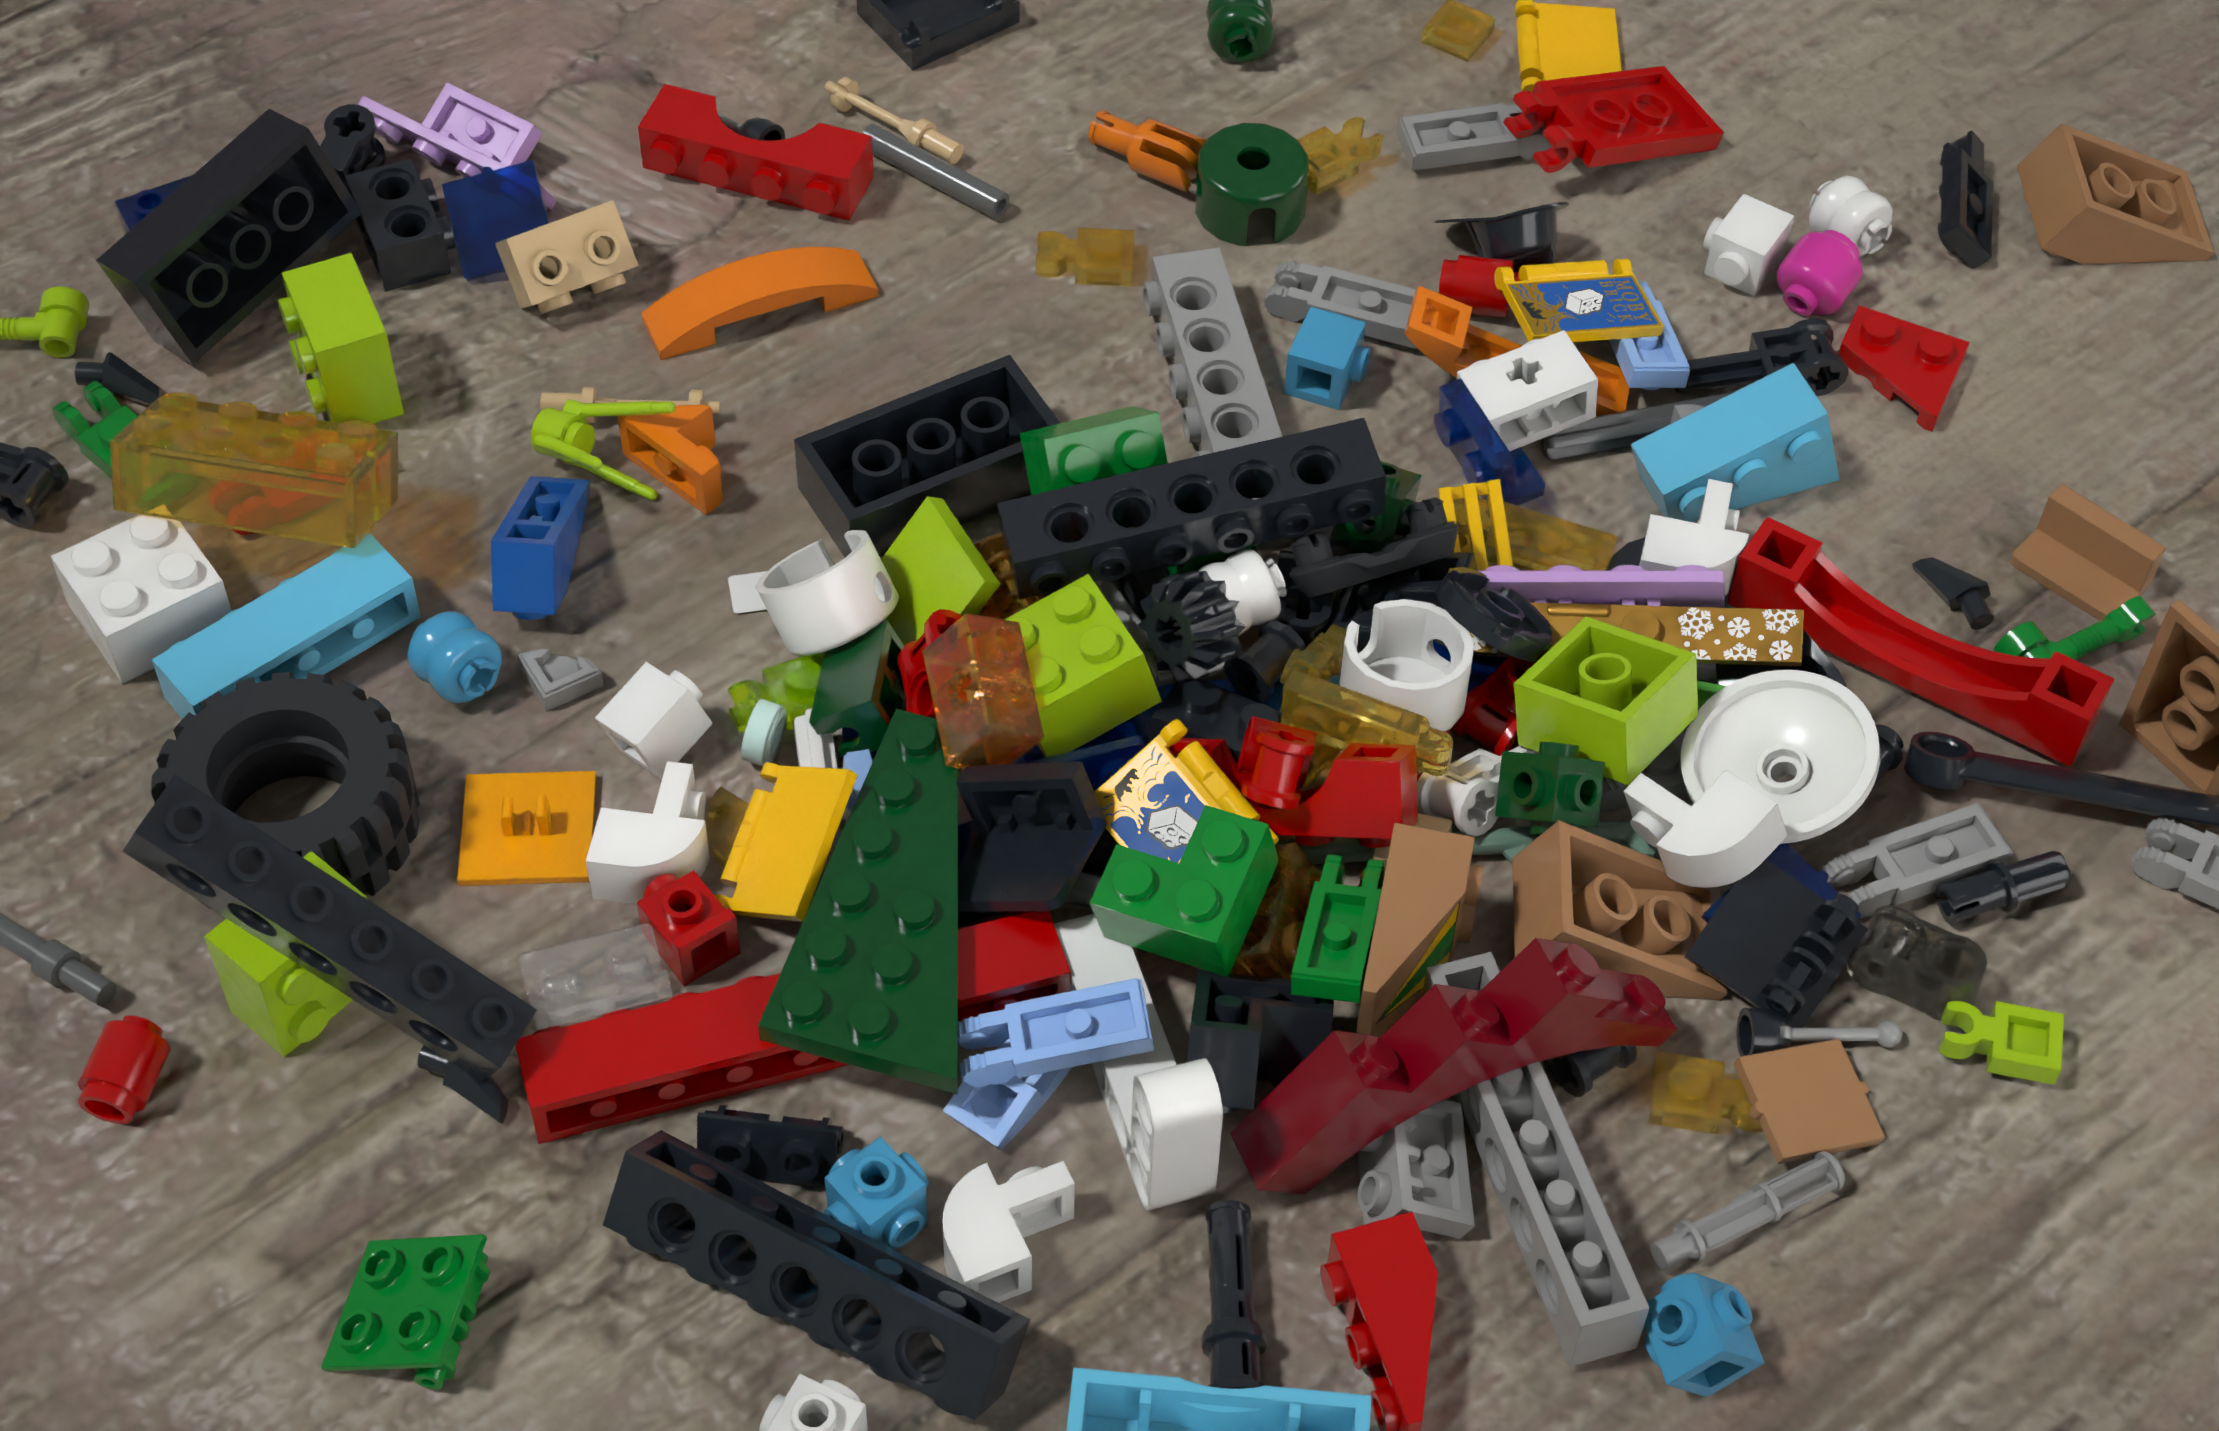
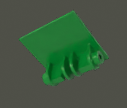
[321,1234,490,1390]

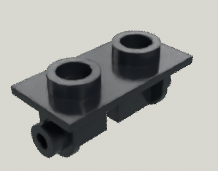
[697,1105,844,1188]

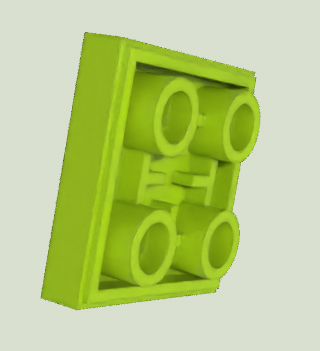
[881,496,1000,645]

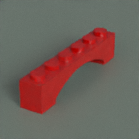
[1727,517,2115,767]

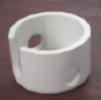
[755,530,899,656]
[1339,599,1474,742]

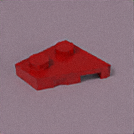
[1838,305,1970,432]

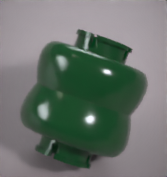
[1206,0,1274,63]

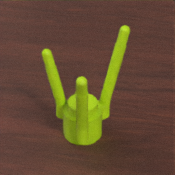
[531,399,676,501]

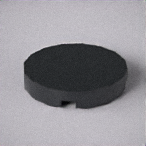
[1435,567,1554,662]

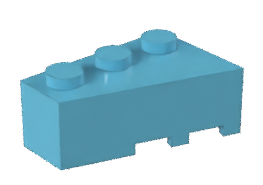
[1631,363,1839,522]

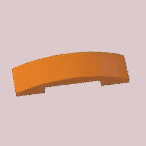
[641,247,878,360]
[1404,286,1630,416]

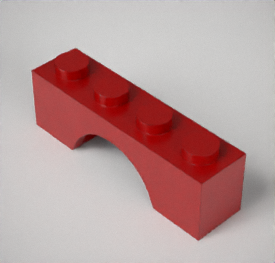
[638,84,874,221]
[1168,738,1418,848]

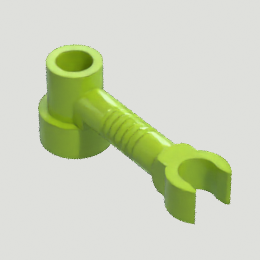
[0,286,90,358]

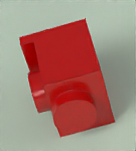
[637,870,741,986]

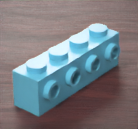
[152,533,421,719]

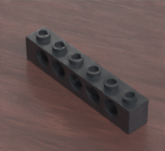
[997,418,1386,600]
[122,775,537,1081]
[603,1130,1031,1421]

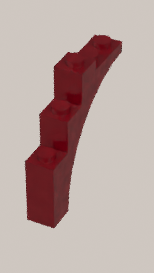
[1230,938,1677,1194]

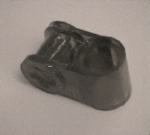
[1846,906,1987,1021]

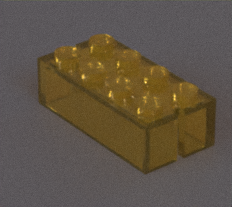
[110,392,398,548]

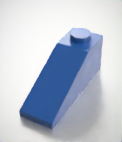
[491,476,590,620]

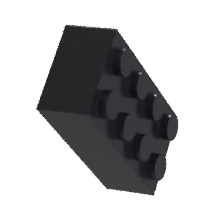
[96,108,362,365]
[794,355,1060,558]

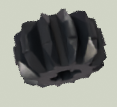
[1137,571,1246,681]

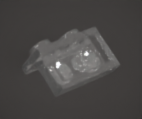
[519,923,673,1030]

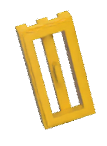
[1437,479,1513,571]

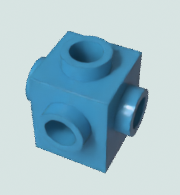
[824,1136,929,1250]
[1644,1273,1764,1397]

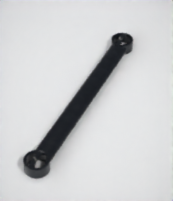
[1904,731,2219,828]

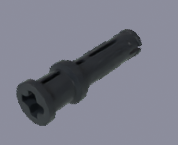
[1201,1200,1267,1389]

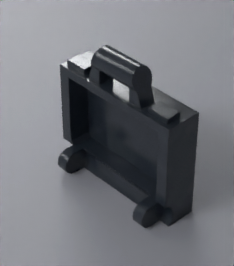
[857,0,1020,70]

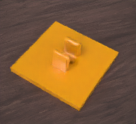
[457,771,597,886]

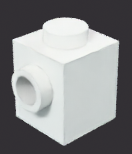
[1703,194,1794,297]
[595,662,713,780]

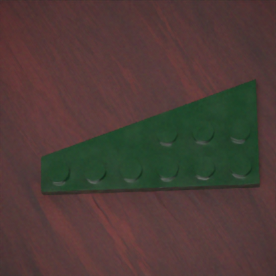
[758,709,958,1094]

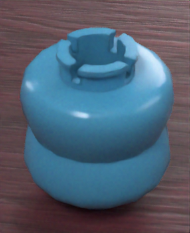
[407,611,502,703]

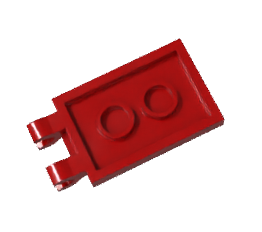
[1503,66,1724,173]

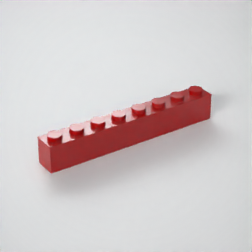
[515,911,1071,1144]

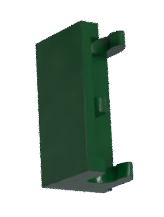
[809,620,906,756]

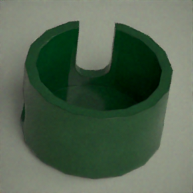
[1195,123,1309,246]

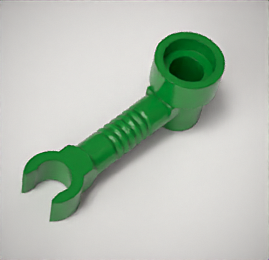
[1993,596,2156,660]

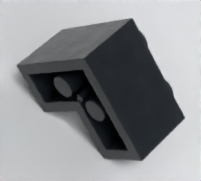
[1187,970,1334,1113]

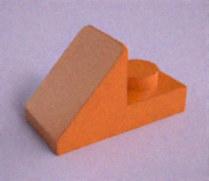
[618,405,724,516]

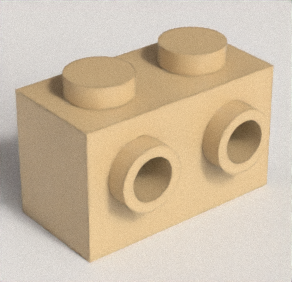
[495,200,639,314]

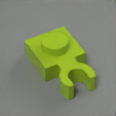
[1939,1001,2064,1085]

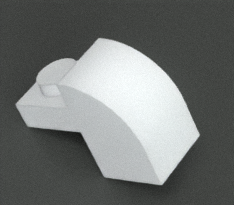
[1639,479,1749,595]
[586,761,710,904]
[1623,769,1787,888]
[943,1161,1075,1303]

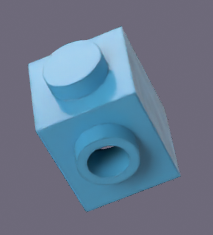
[1284,307,1371,410]

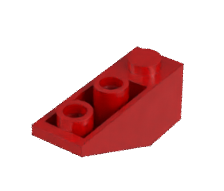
[1320,1212,1438,1431]

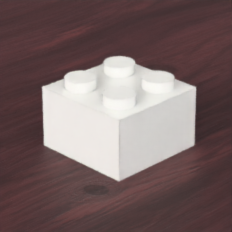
[50,502,232,684]

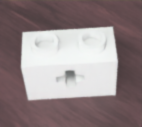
[1457,330,1598,459]

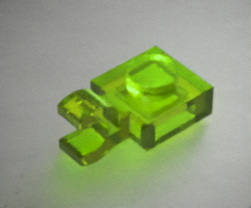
[728,653,824,732]

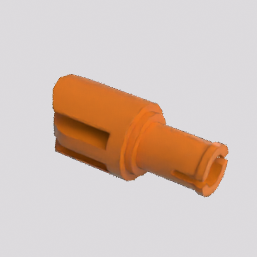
[1088,110,1207,192]

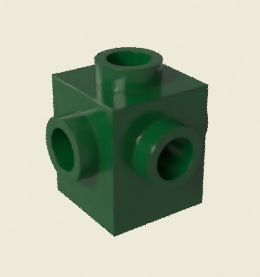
[1331,461,1422,554]
[1495,742,1605,835]

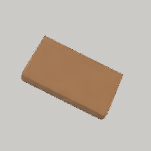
[2010,484,2166,621]

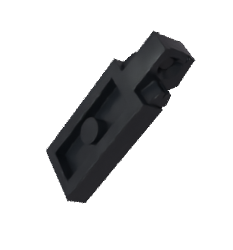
[1937,131,1993,269]

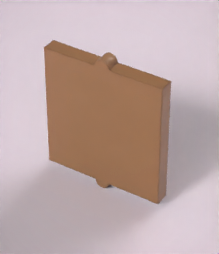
[1733,1039,1886,1164]

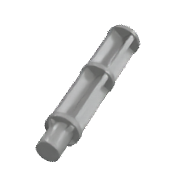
[1650,1151,1845,1270]

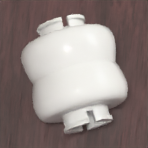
[1809,176,1892,257]
[1198,549,1287,637]

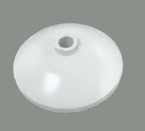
[1680,670,1880,844]

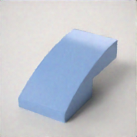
[943,1038,1073,1150]

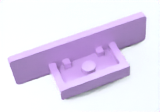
[357,82,557,211]
[1479,565,1725,608]

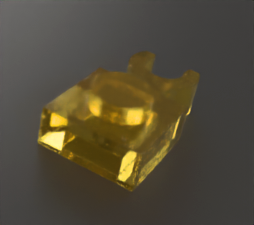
[1297,117,1383,195]
[1036,227,1135,287]
[1280,624,1347,721]
[1648,1051,1763,1134]

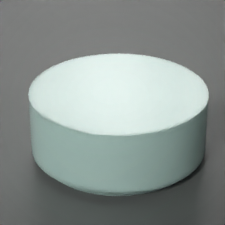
[741,699,787,766]

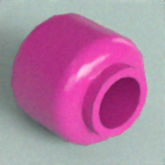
[1776,230,1863,316]

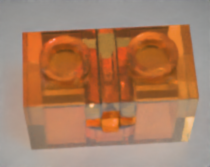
[923,613,1044,769]

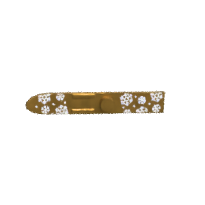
[1434,602,1804,666]

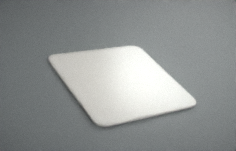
[728,571,767,614]

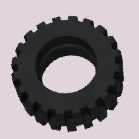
[151,672,420,909]

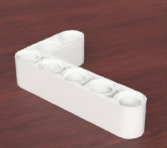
[1054,914,1223,1211]

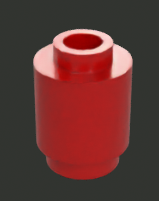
[1439,255,1519,318]
[78,1015,171,1124]

